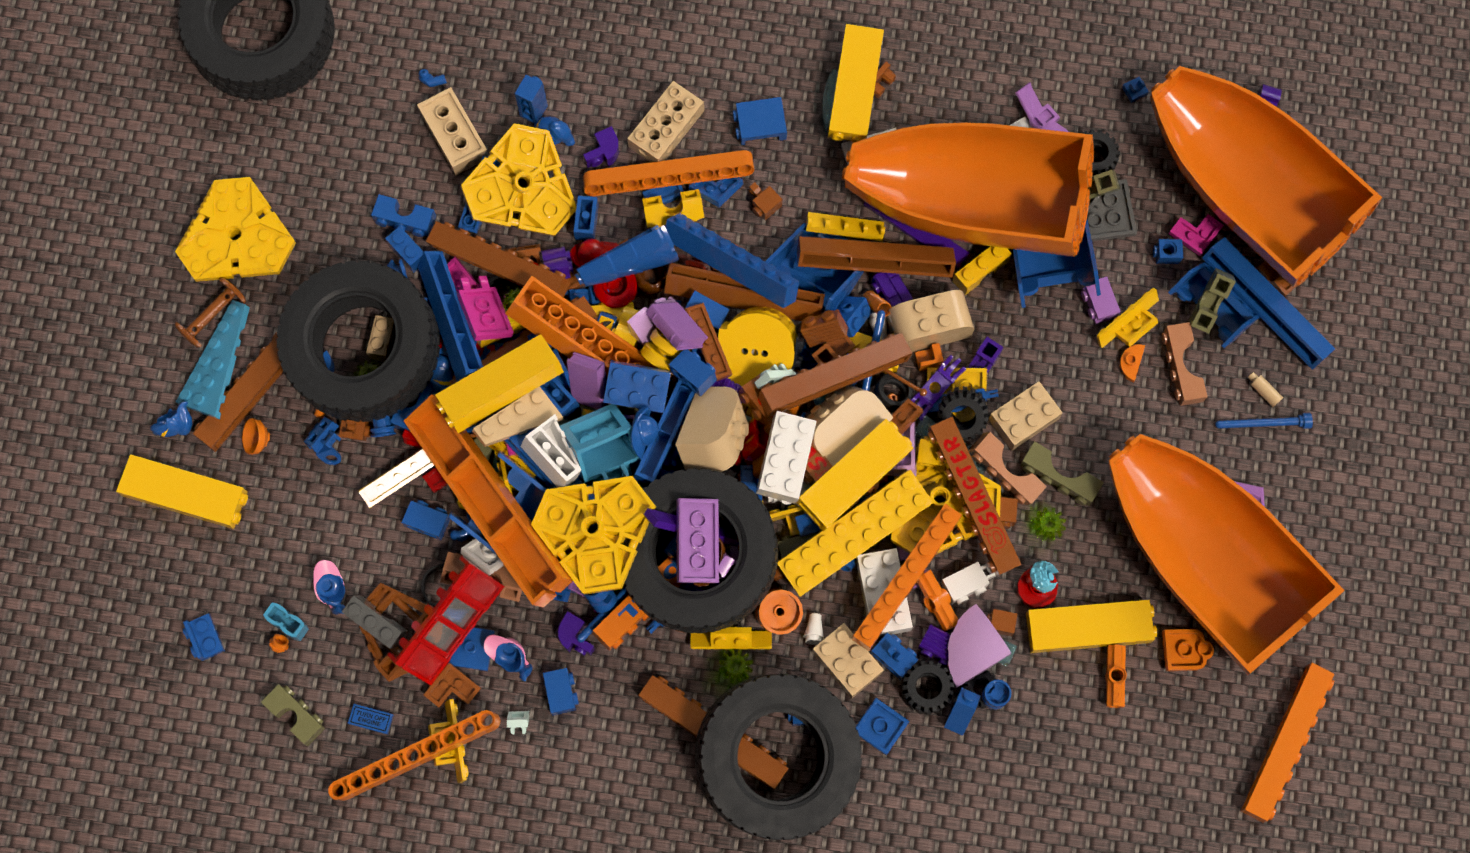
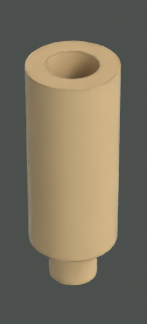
[1248,372,1283,407]

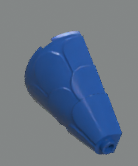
[575,225,679,287]

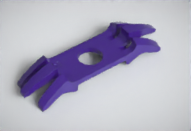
[910,355,966,421]

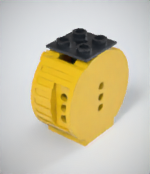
[718,306,805,387]

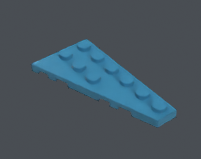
[176,300,250,420]

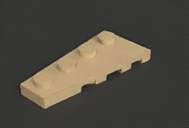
[473,386,563,447]

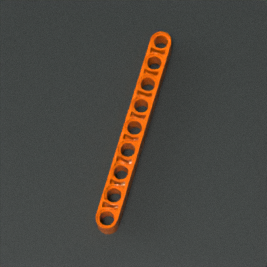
[583,150,754,196]
[328,710,501,801]

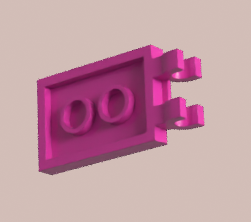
[457,276,514,341]

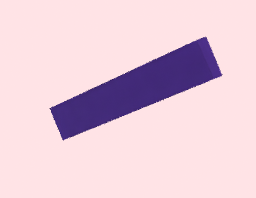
[864,202,970,270]
[644,508,739,547]

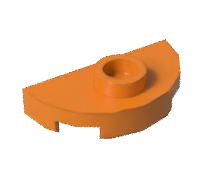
[1119,344,1145,383]

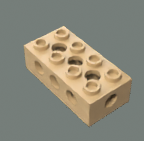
[627,81,704,162]
[417,87,489,176]

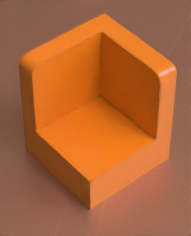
[915,343,944,371]

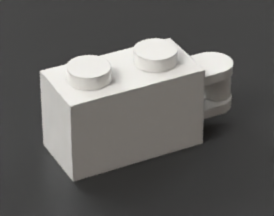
[941,562,996,605]

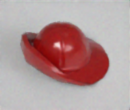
[570,239,619,268]
[593,275,637,308]

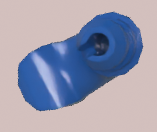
[451,514,472,542]

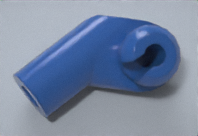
[419,69,447,87]

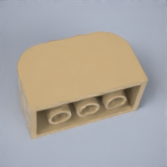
[887,290,974,352]
[806,385,893,466]
[675,387,749,472]

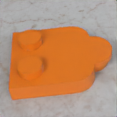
[1162,629,1214,671]

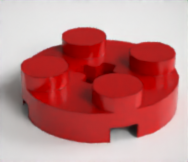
[1017,569,1058,609]

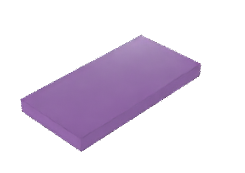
[677,498,719,583]

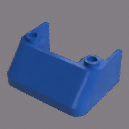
[1168,263,1260,348]

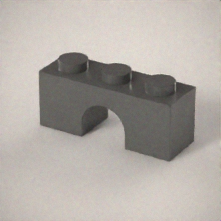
[342,595,408,649]

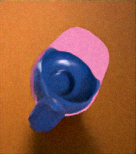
[313,560,345,615]
[484,635,533,681]

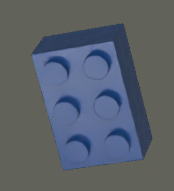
[603,360,671,413]

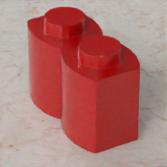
[742,417,769,462]

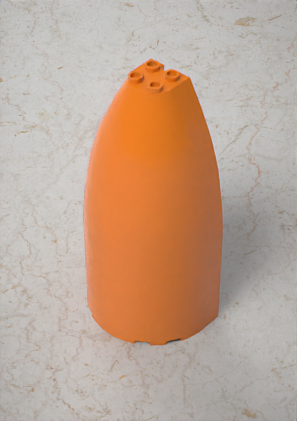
[1150,66,1382,288]
[842,123,1094,257]
[1108,434,1345,676]

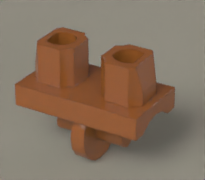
[874,62,896,98]

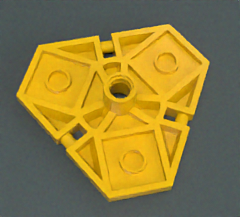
[460,123,577,236]
[175,177,296,282]
[891,447,1001,555]
[531,476,656,595]

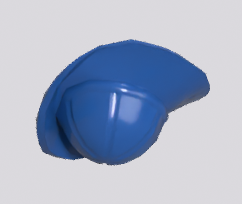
[631,407,659,460]

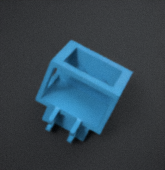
[559,404,639,485]

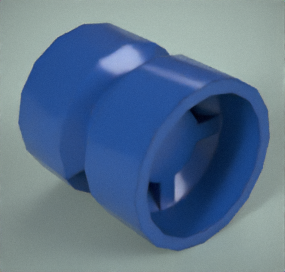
[582,590,617,613]
[981,680,1011,710]

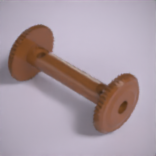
[175,278,246,348]

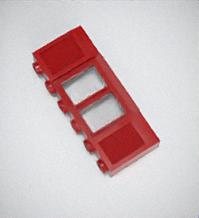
[387,556,505,685]

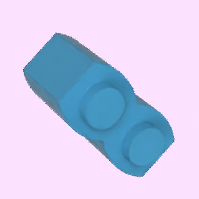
[263,603,309,641]

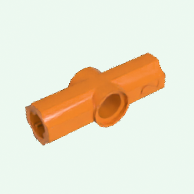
[917,569,959,631]
[1105,644,1127,708]

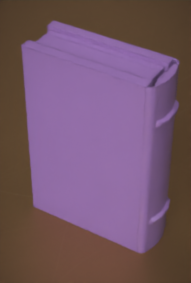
[646,302,708,350]
[567,352,609,410]

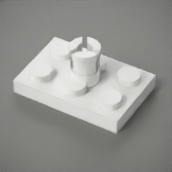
[461,538,504,575]

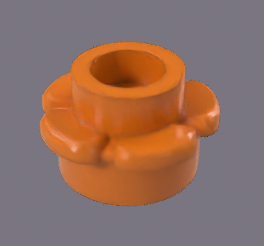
[269,634,289,653]

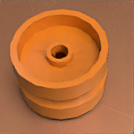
[755,588,803,635]

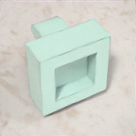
[507,711,529,734]

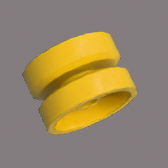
[640,327,692,375]

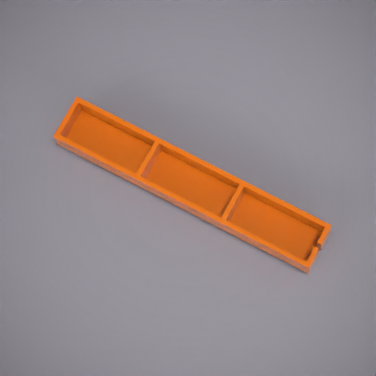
[404,394,573,607]

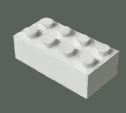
[756,411,816,504]
[856,548,913,637]

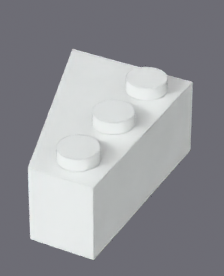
[520,414,581,488]

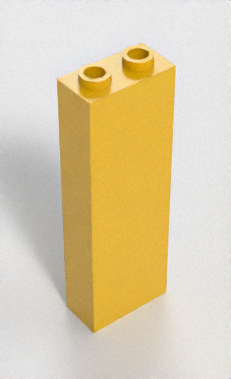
[828,24,884,143]
[435,334,564,433]
[796,419,914,532]
[116,454,248,529]
[1026,600,1157,653]

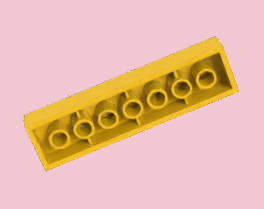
[777,470,933,596]

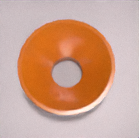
[242,418,270,455]

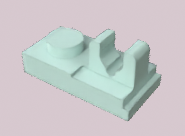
[754,363,796,389]

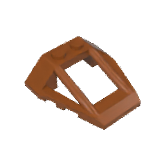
[359,583,443,682]

